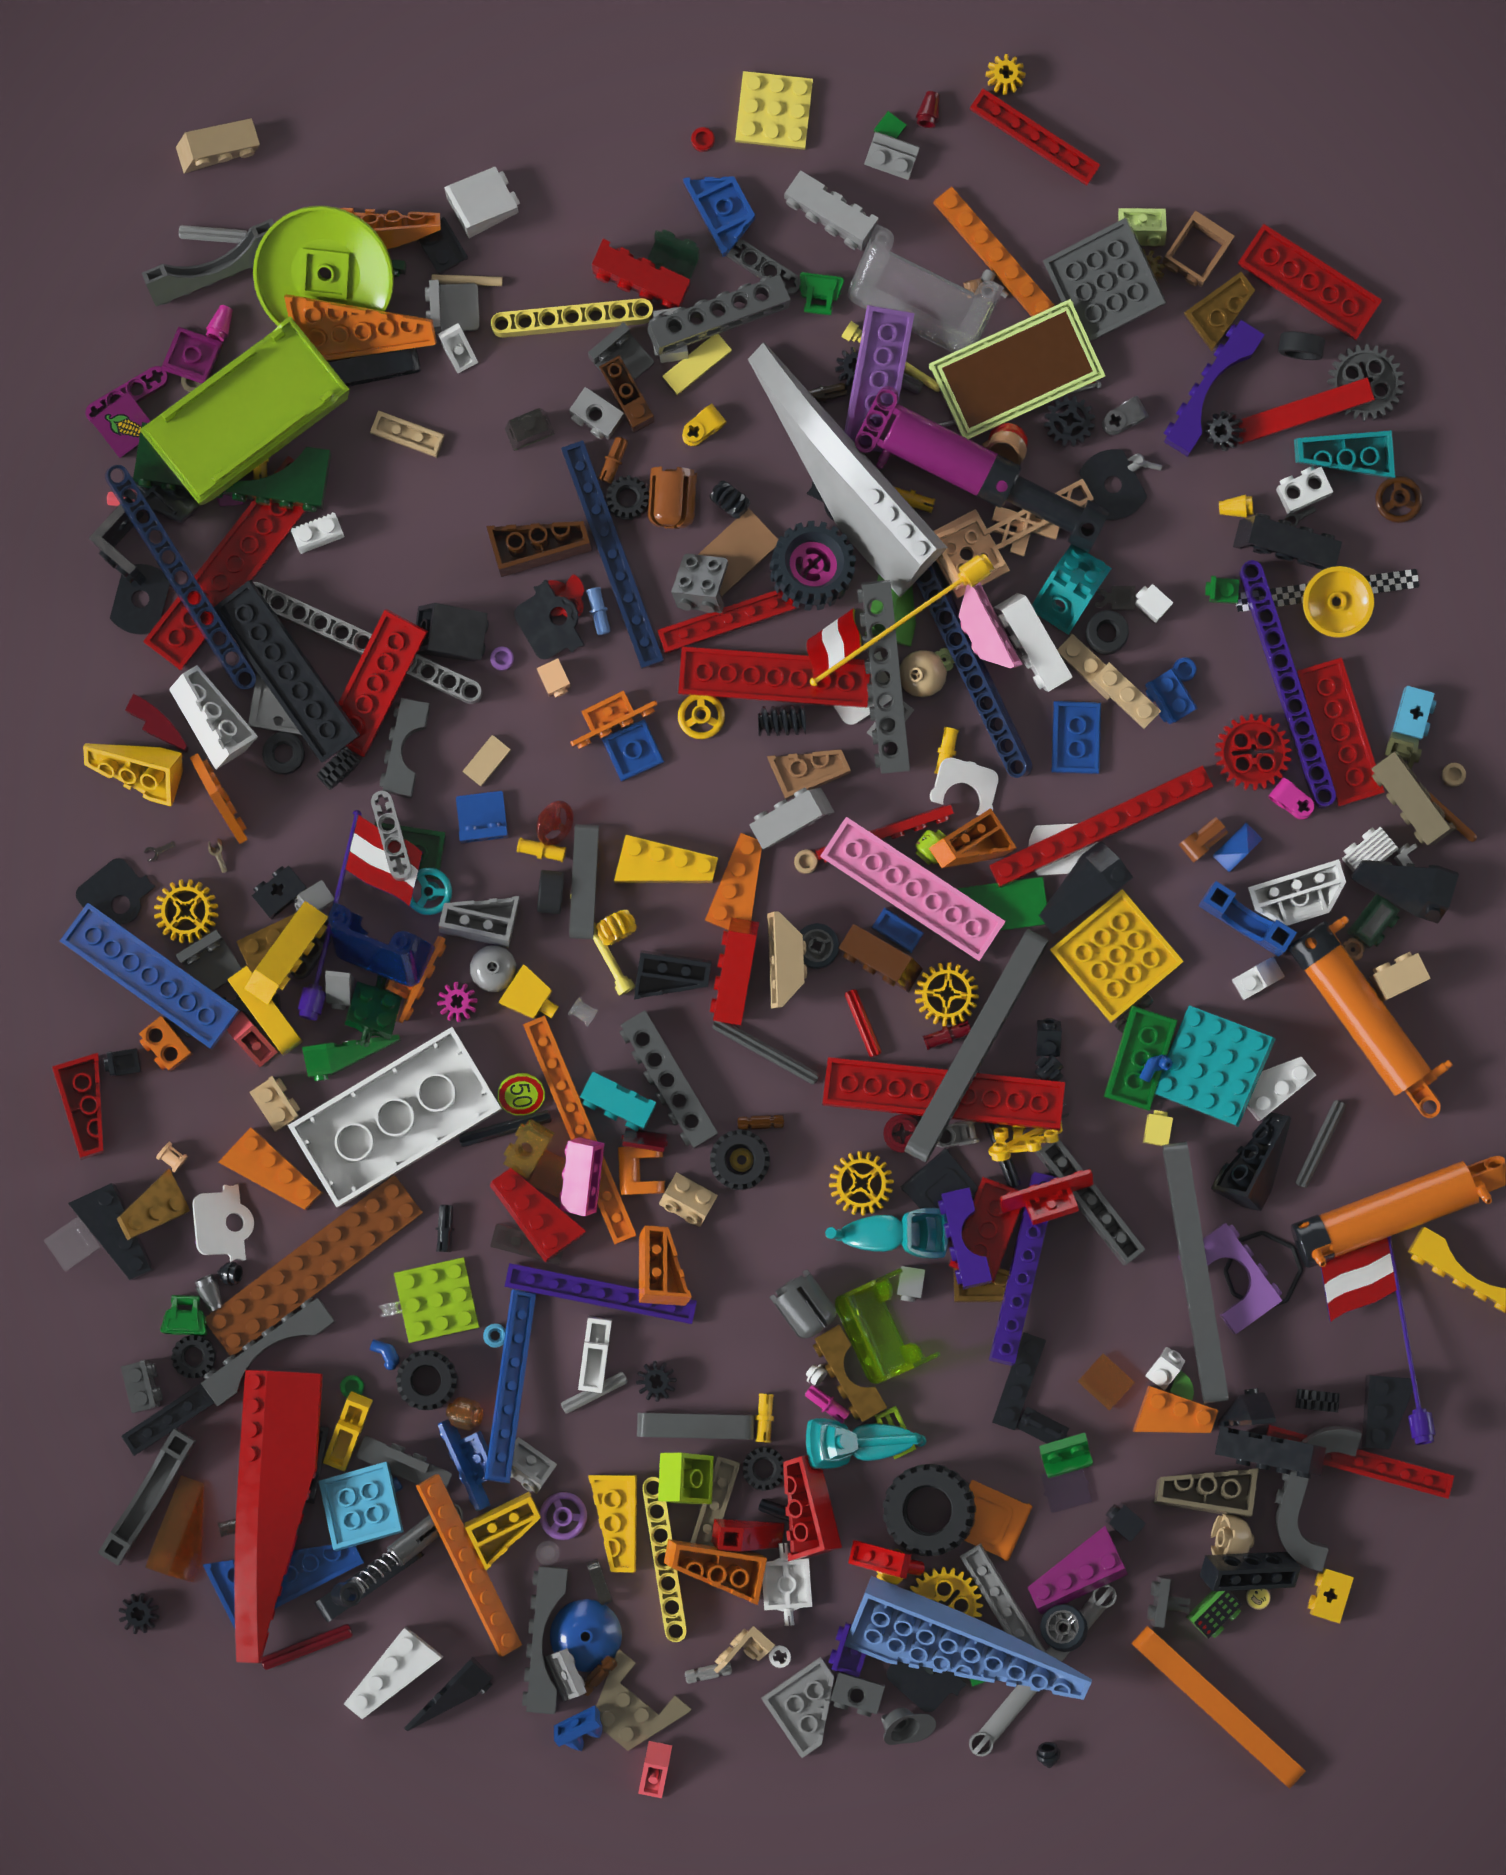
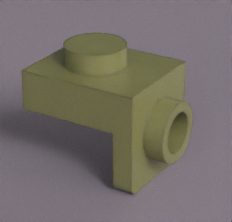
[1385,732,1422,770]

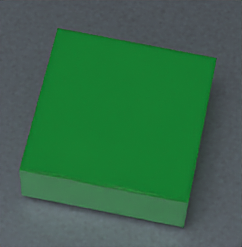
[874,111,907,139]

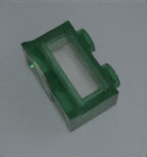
[1346,894,1400,949]

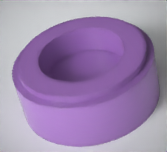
[490,647,514,671]

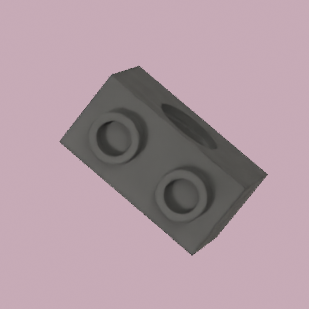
[830,1671,885,1717]

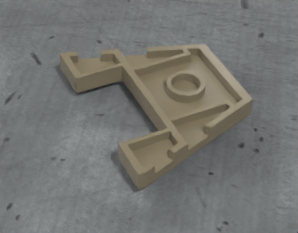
[596,1649,692,1751]

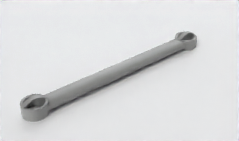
[969,1584,1117,1757]

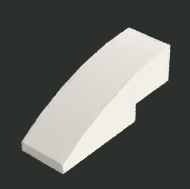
[578,1316,612,1393]

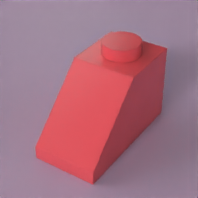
[227,1011,278,1067]
[638,1741,672,1798]

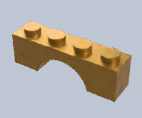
[813,1325,887,1422]

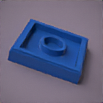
[601,719,664,782]

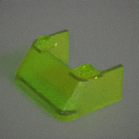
[835,1268,941,1384]

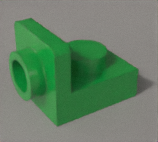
[1205,576,1239,604]

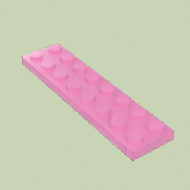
[820,817,1005,961]

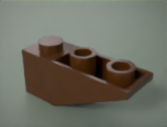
[599,355,655,433]

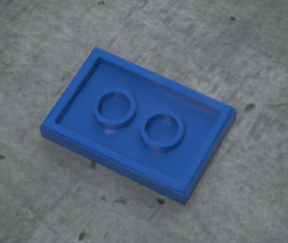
[1051,701,1101,774]

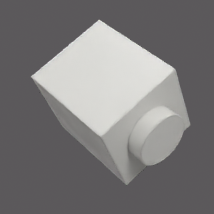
[1135,584,1173,623]

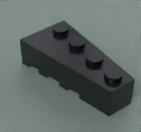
[68,1183,154,1280]

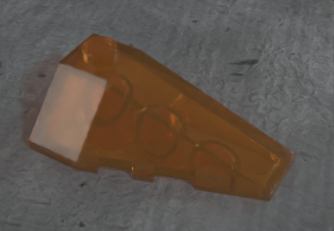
[145,1475,204,1582]

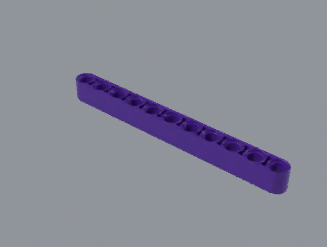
[1239,560,1336,808]

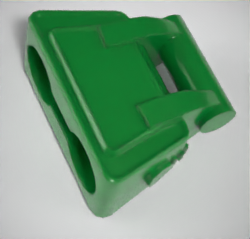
[799,272,844,316]
[160,1295,208,1336]

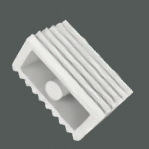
[291,512,345,554]
[1342,827,1399,872]

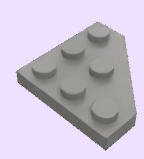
[761,1657,834,1758]

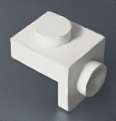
[1145,1347,1185,1390]

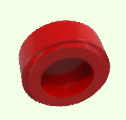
[691,127,715,152]

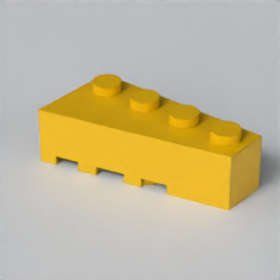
[614,835,718,883]
[244,901,328,1005]

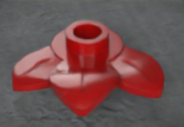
[548,574,584,617]

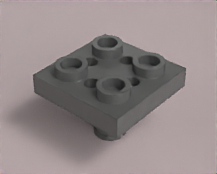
[1147,1576,1190,1628]

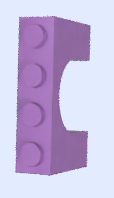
[1178,1223,1282,1334]

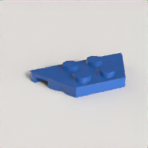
[683,176,756,257]

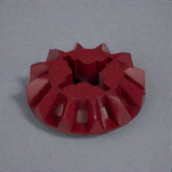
[883,1114,918,1153]

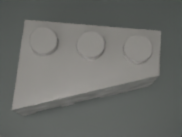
[749,787,834,849]

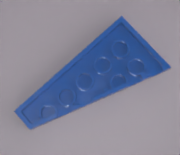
[203,1544,364,1629]

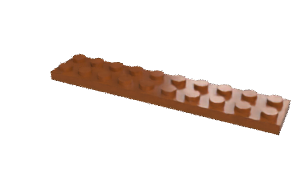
[205,1175,423,1356]

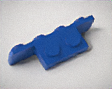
[438,1418,491,1511]

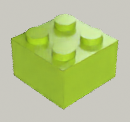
[658,1453,714,1504]

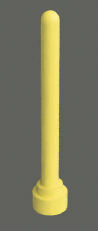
[841,321,941,392]
[570,895,635,996]

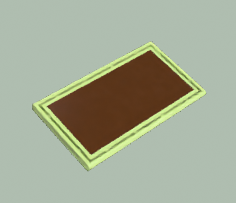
[929,299,1105,439]

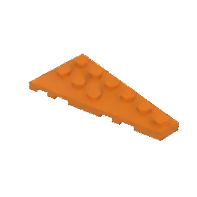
[284,294,437,361]

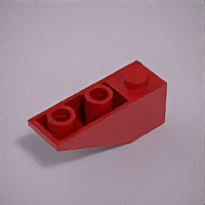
[711,1519,784,1552]

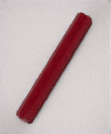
[261,1624,353,1670]

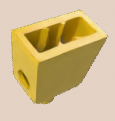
[499,964,559,1019]

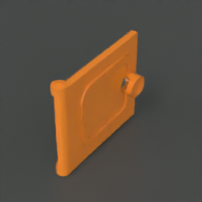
[964,1479,1033,1561]

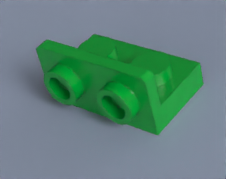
[1039,1432,1093,1478]

